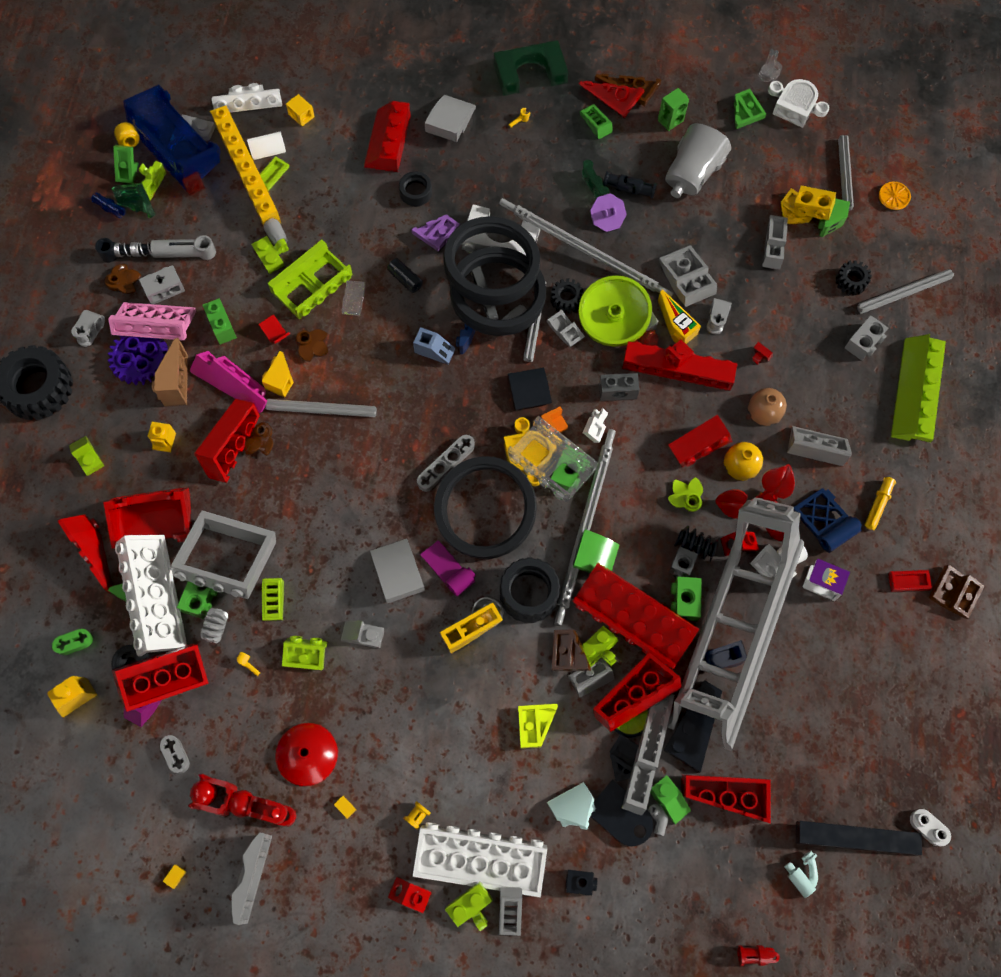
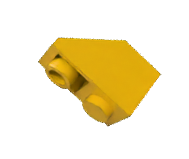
[262,351,294,398]

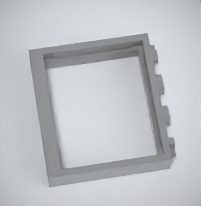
[171,510,276,599]

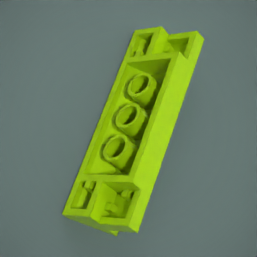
[891,334,946,443]

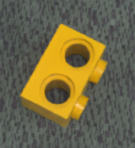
[794,185,836,220]

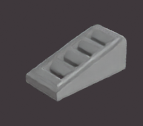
[499,887,522,936]

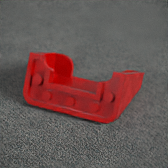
[103,487,192,549]

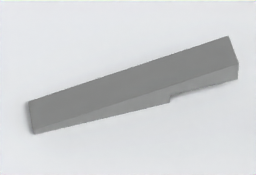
[622,694,674,815]

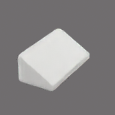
[247,132,286,160]

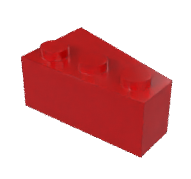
[669,414,733,467]

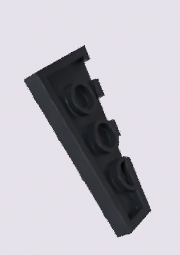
[664,680,722,773]

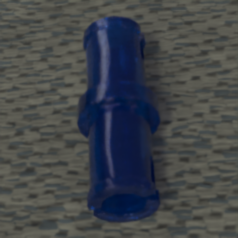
[91,192,126,218]

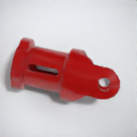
[737,945,780,966]

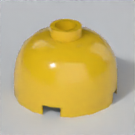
[724,442,763,481]

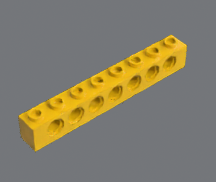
[210,105,281,226]

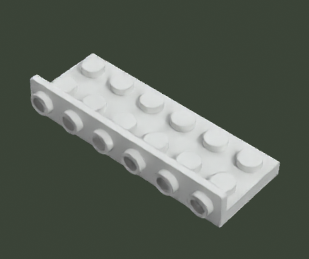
[115,535,187,656]
[413,822,547,897]

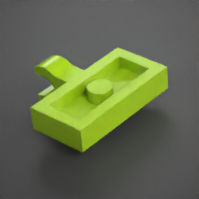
[139,161,166,201]
[251,236,289,274]
[582,626,618,667]
[445,881,493,931]

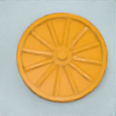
[879,181,911,210]

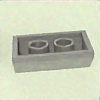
[787,426,852,466]

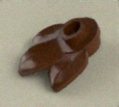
[105,264,141,294]
[295,329,328,362]
[244,422,274,456]

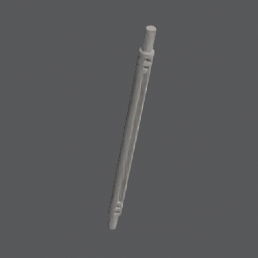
[499,198,673,297]
[554,429,616,626]

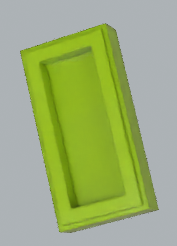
[260,156,290,191]

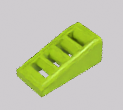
[262,578,284,621]

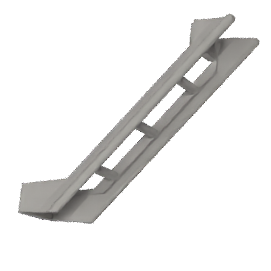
[667,497,804,751]

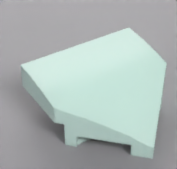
[547,782,596,830]

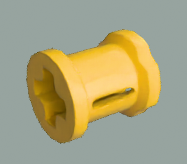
[403,801,431,830]

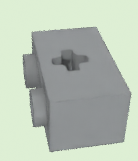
[139,265,185,304]

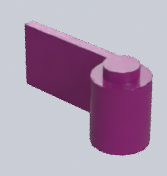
[420,540,476,597]

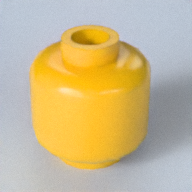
[114,122,140,148]

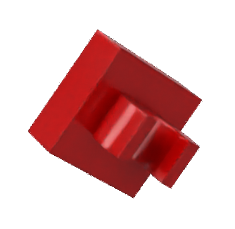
[752,342,773,365]

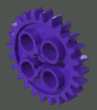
[108,335,168,386]

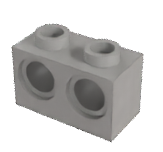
[845,315,888,361]

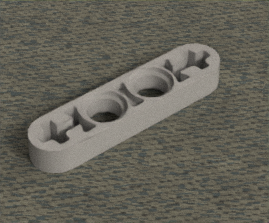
[417,435,475,492]

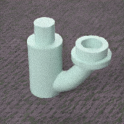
[784,851,818,898]

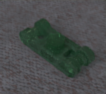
[582,160,610,198]

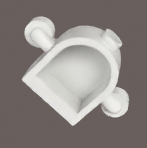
[768,79,829,128]

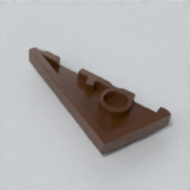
[595,74,661,106]

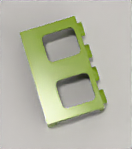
[268,240,353,319]

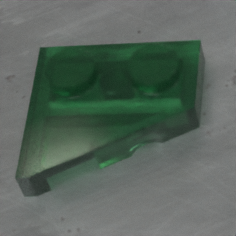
[111,183,156,218]

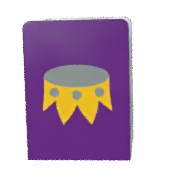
[803,559,850,601]

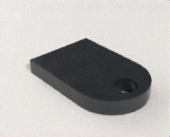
[590,779,653,847]

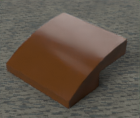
[929,565,984,619]

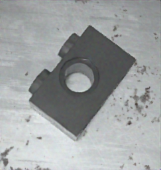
[599,373,640,401]

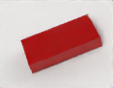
[888,570,932,592]

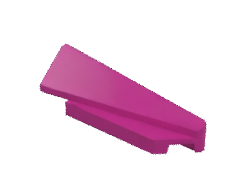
[190,351,267,413]

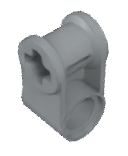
[707,298,732,335]
[71,310,105,347]

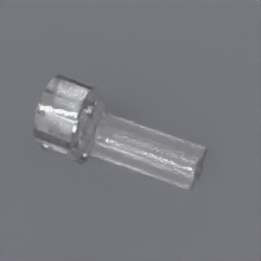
[759,49,782,82]

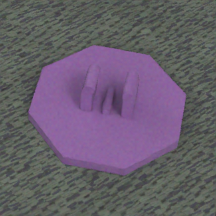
[590,193,627,232]

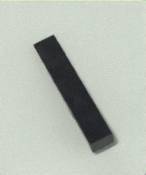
[796,821,922,855]

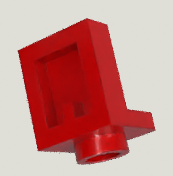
[664,339,694,368]

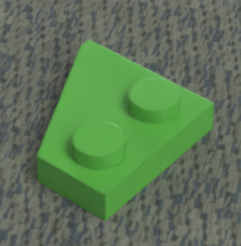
[734,89,766,129]

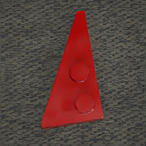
[579,81,645,118]

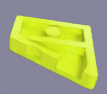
[518,704,558,749]

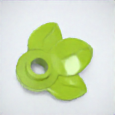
[668,477,703,512]

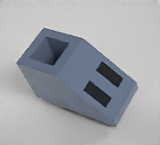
[413,327,455,365]

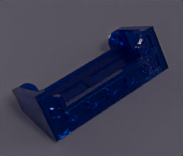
[123,85,221,191]

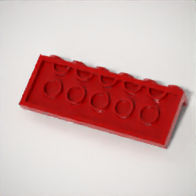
[572,562,699,669]

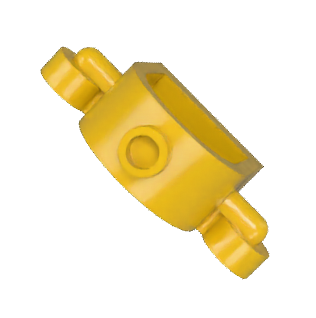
[504,417,557,486]

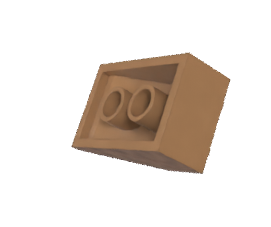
[152,338,188,406]

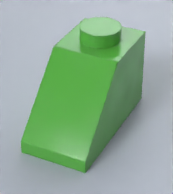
[650,775,691,824]

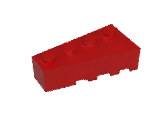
[194,398,260,483]

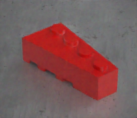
[593,652,682,732]
[681,774,771,824]

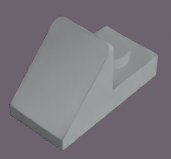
[341,620,385,649]

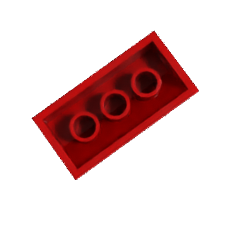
[364,101,411,172]
[112,644,209,712]

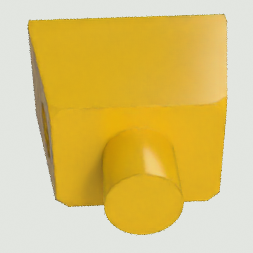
[47,676,98,718]

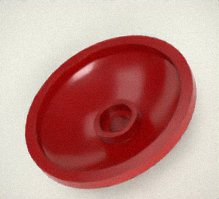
[275,723,338,786]

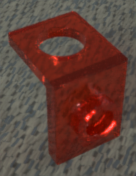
[179,172,205,196]

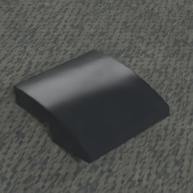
[508,367,552,410]

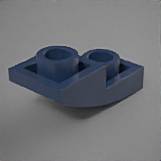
[456,324,475,354]

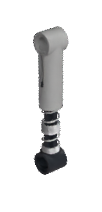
[95,235,216,263]

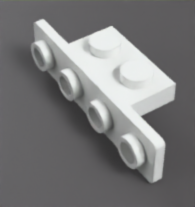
[212,83,282,112]

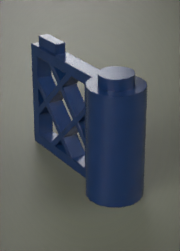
[794,488,862,553]

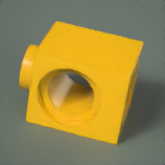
[286,94,315,126]

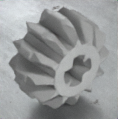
[200,608,228,643]

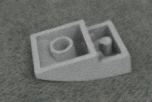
[425,95,476,142]
[659,245,717,307]
[370,539,425,604]

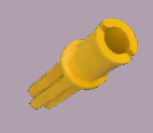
[865,477,896,530]

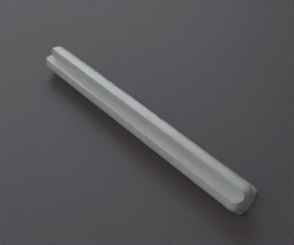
[857,269,954,314]
[265,399,377,417]

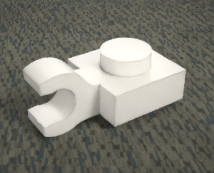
[583,409,608,443]

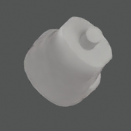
[665,123,731,198]

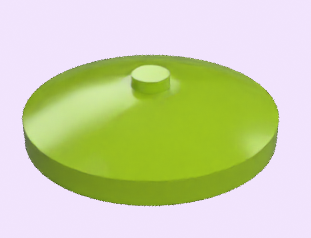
[579,276,652,347]

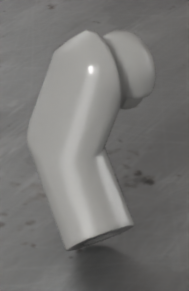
[649,804,668,836]

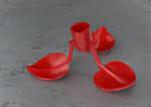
[715,464,795,542]

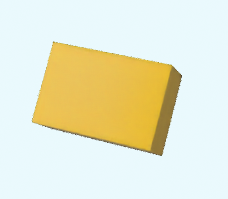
[334,796,357,819]
[163,864,186,889]

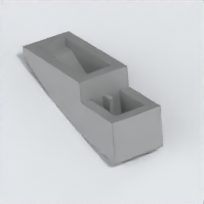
[762,215,788,270]

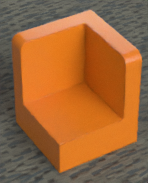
[540,407,568,438]

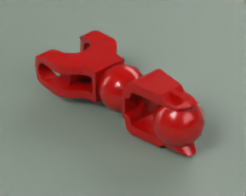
[188,774,296,827]

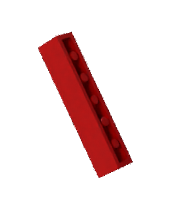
[622,341,737,391]

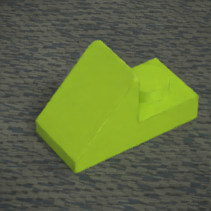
[69,436,104,476]

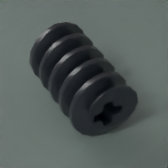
[674,525,719,562]

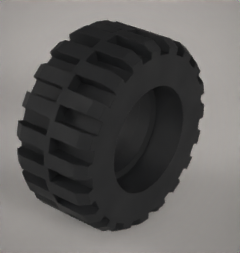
[0,345,73,420]

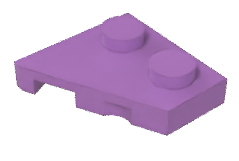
[412,215,460,251]

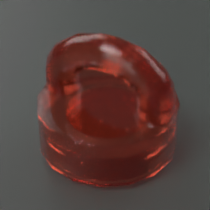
[640,330,658,346]

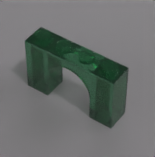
[494,40,568,96]

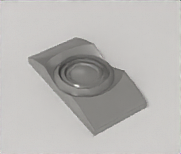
[232,833,272,925]

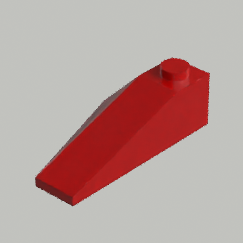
[58,514,112,593]

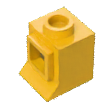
[148,422,176,452]

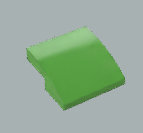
[573,529,619,573]

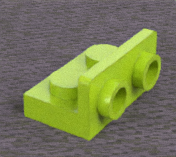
[282,636,327,670]

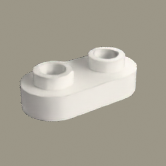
[910,809,951,846]

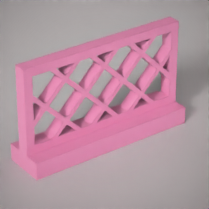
[108,302,196,340]

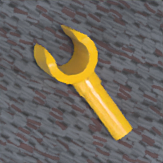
[508,108,530,128]
[237,652,260,676]

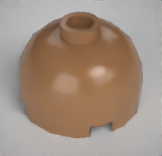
[748,388,787,426]

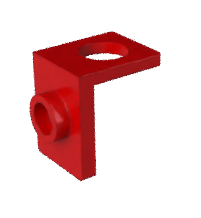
[258,314,290,345]
[721,531,759,556]
[388,877,431,913]

